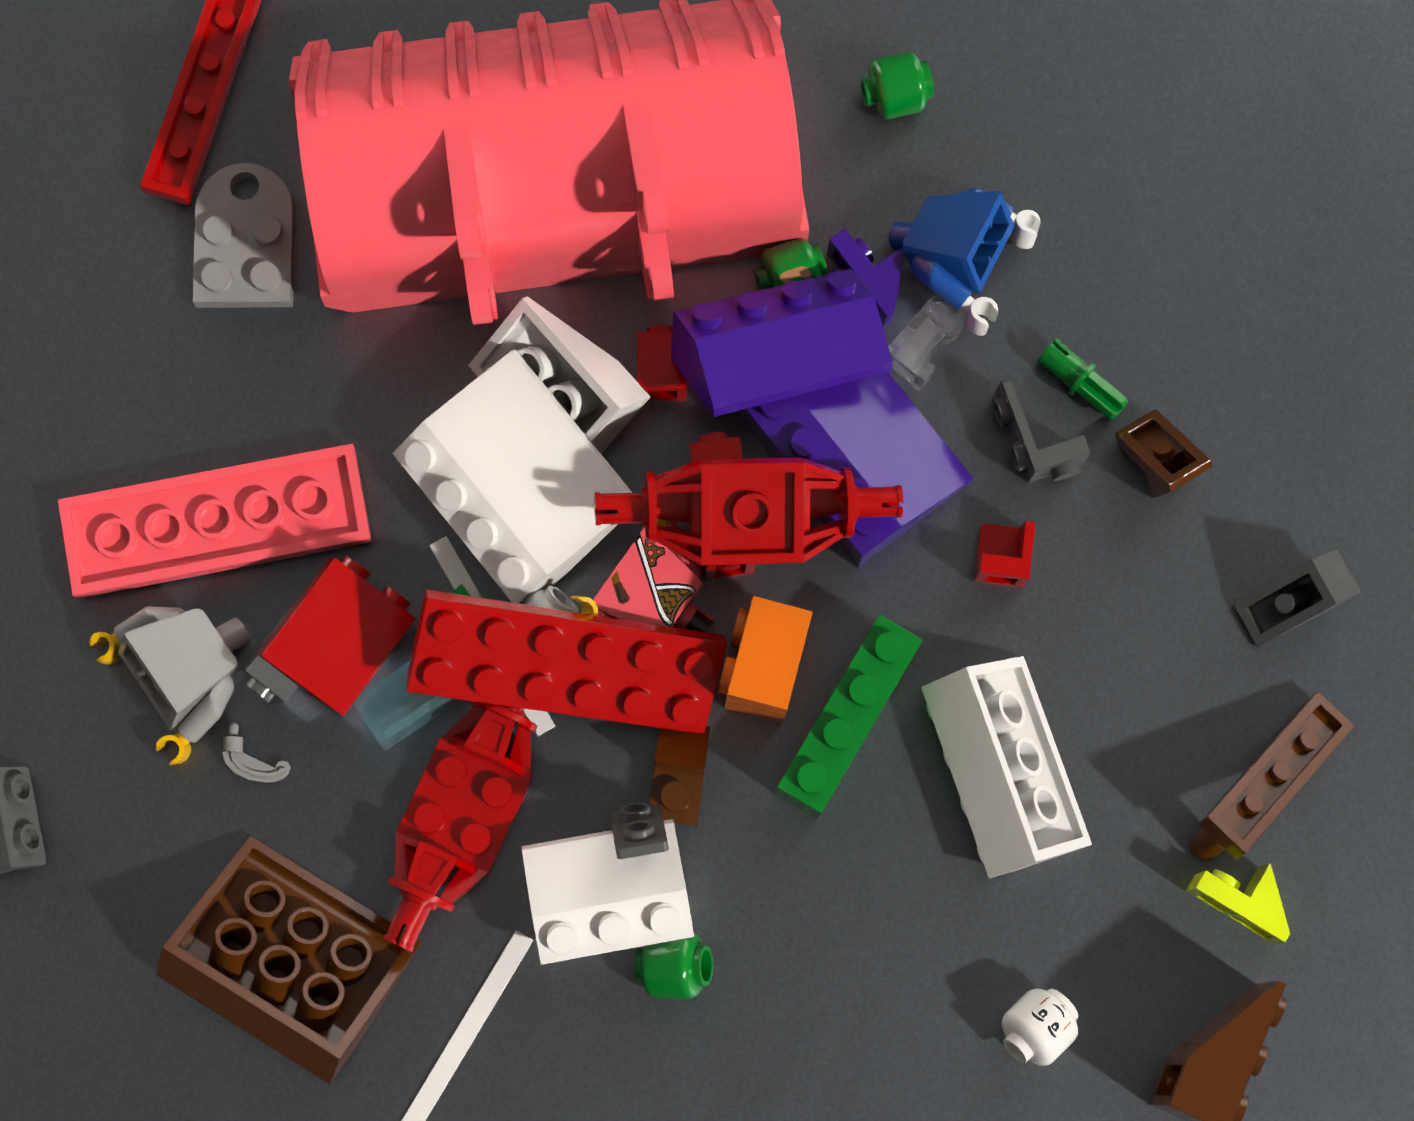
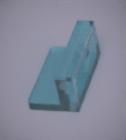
[353,662,461,751]

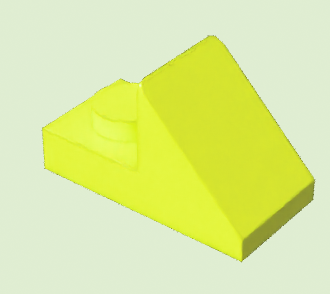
[1185,863,1290,945]

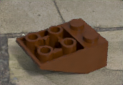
[1149,981,1287,1121]

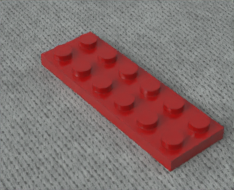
[406,589,727,733]

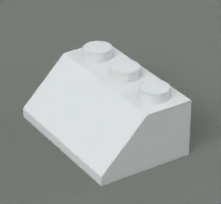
[521,819,694,965]

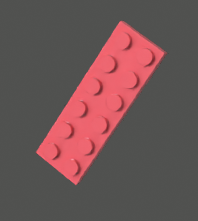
[58,443,372,599]

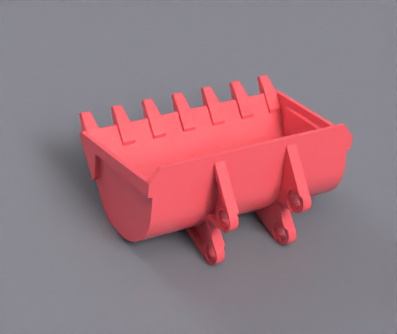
[288,0,809,325]

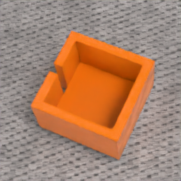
[718,596,813,724]

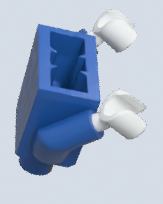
[889,188,1041,336]

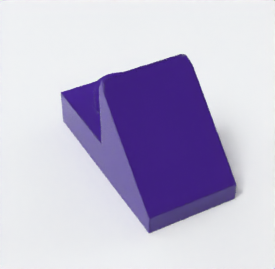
[826,228,904,329]

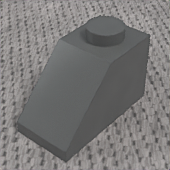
[1234,549,1362,647]

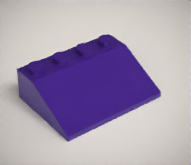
[738,372,974,568]

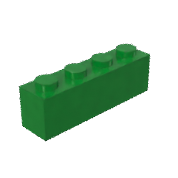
[774,614,923,819]

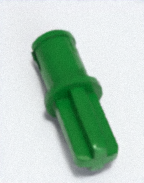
[1037,338,1128,419]

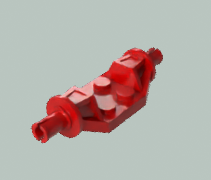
[594,457,904,565]
[382,701,537,952]

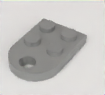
[192,163,295,308]

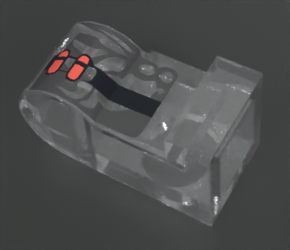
[889,295,966,392]

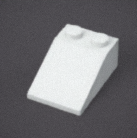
[468,296,650,454]

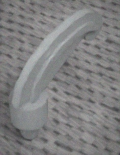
[222,722,291,783]

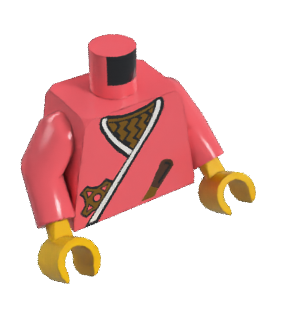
[570,519,716,633]

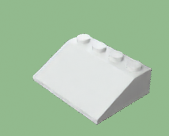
[392,350,632,604]

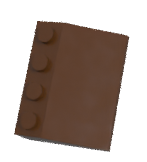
[156,835,421,1084]

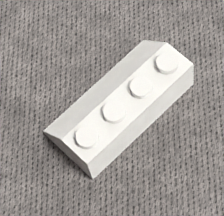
[921,656,1092,879]

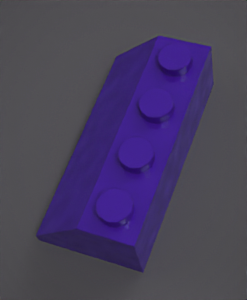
[671,269,893,417]

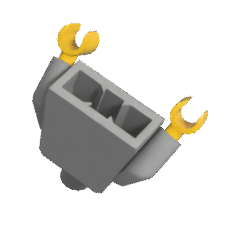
[89,606,250,765]

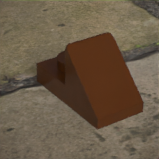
[1115,409,1213,498]
[649,726,710,827]

